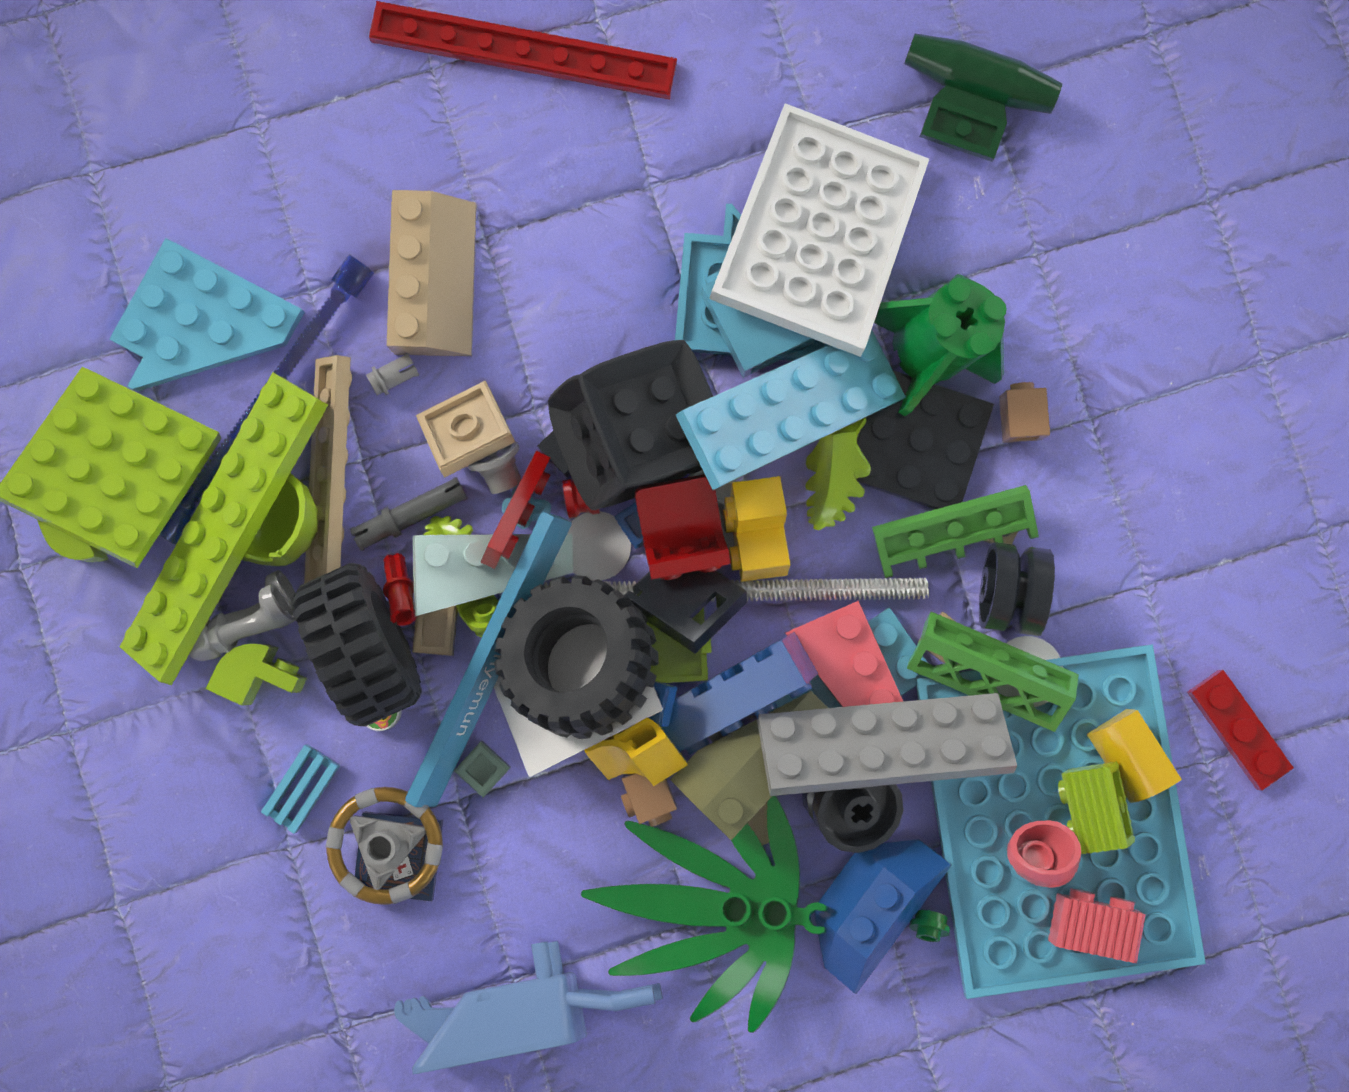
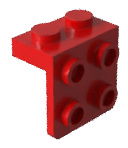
[635,474,731,580]

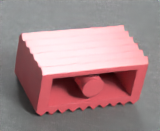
[1048,888,1146,963]

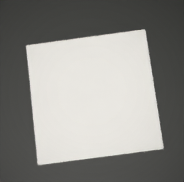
[494,581,663,777]

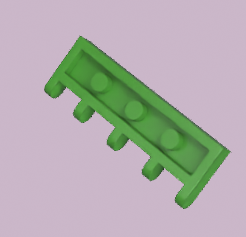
[872,485,1039,578]

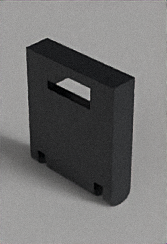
[624,570,747,654]

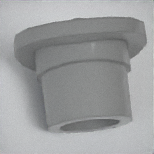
[467,442,521,494]

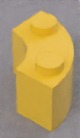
[584,717,688,786]

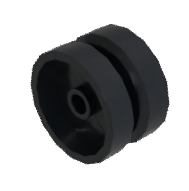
[979,542,1055,636]
[802,784,904,853]

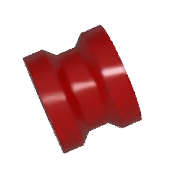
[562,479,600,519]

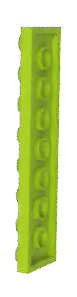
[119,372,328,685]

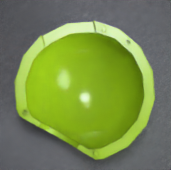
[242,473,318,566]

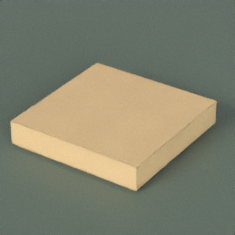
[416,381,515,478]

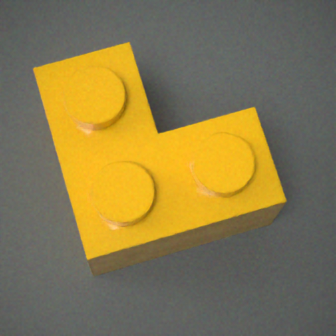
[723,476,791,582]

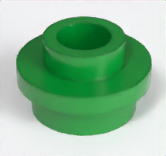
[909,910,950,942]

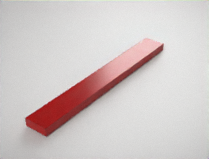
[369,1,677,100]

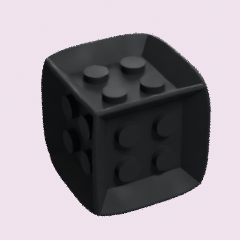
[548,340,713,510]

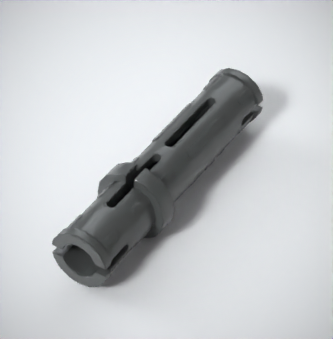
[350,476,468,551]

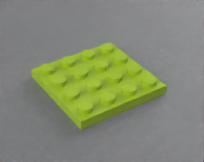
[0,367,222,568]

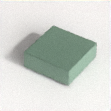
[454,741,511,797]

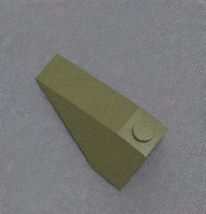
[670,691,828,840]

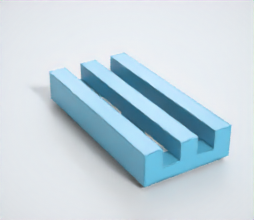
[261,744,340,834]

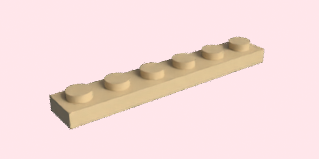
[304,355,352,584]

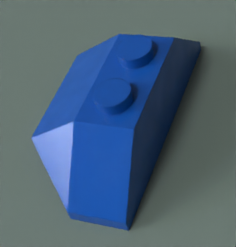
[814,839,952,994]

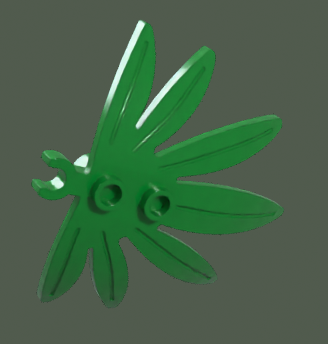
[581,796,828,1033]

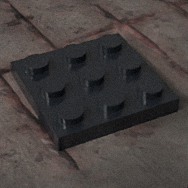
[856,370,994,509]

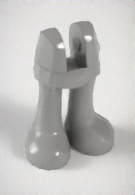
[189,570,296,661]

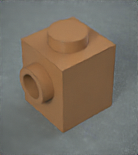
[999,382,1050,443]
[621,773,677,827]

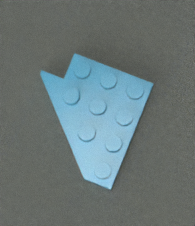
[675,203,828,361]
[109,238,305,391]

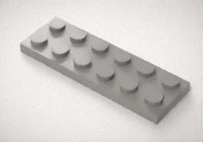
[757,693,1017,796]

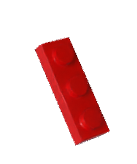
[481,451,551,569]
[1187,670,1294,791]

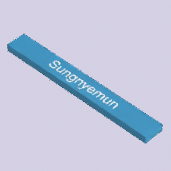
[405,511,572,807]

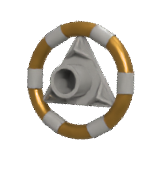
[326,787,443,905]

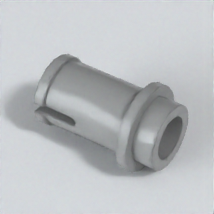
[366,353,419,395]

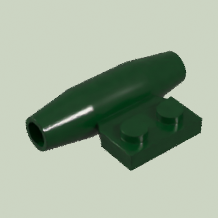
[904,33,1062,162]

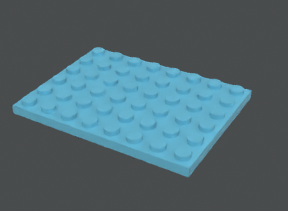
[916,644,1206,999]

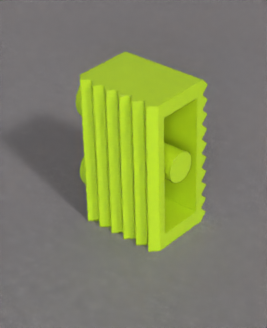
[1058,761,1135,854]

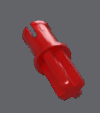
[383,553,417,626]

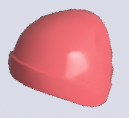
[1007,820,1081,888]

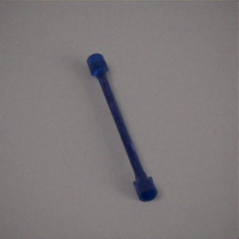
[159,255,375,545]

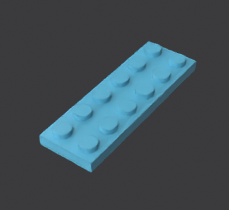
[676,330,906,490]

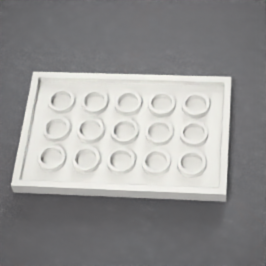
[709,103,929,357]

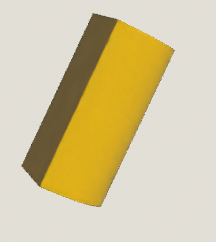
[1087,709,1182,803]

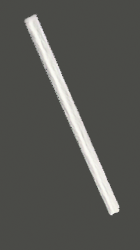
[544,578,929,602]

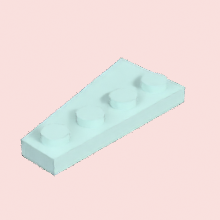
[413,534,573,616]

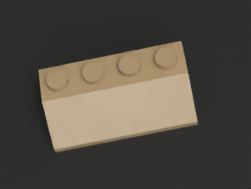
[387,190,477,356]

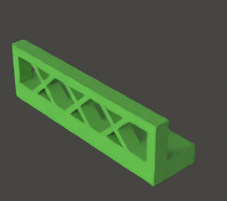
[907,612,1079,732]

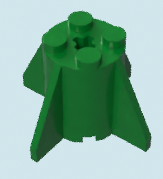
[874,274,1007,416]

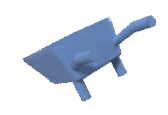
[394,941,663,1074]

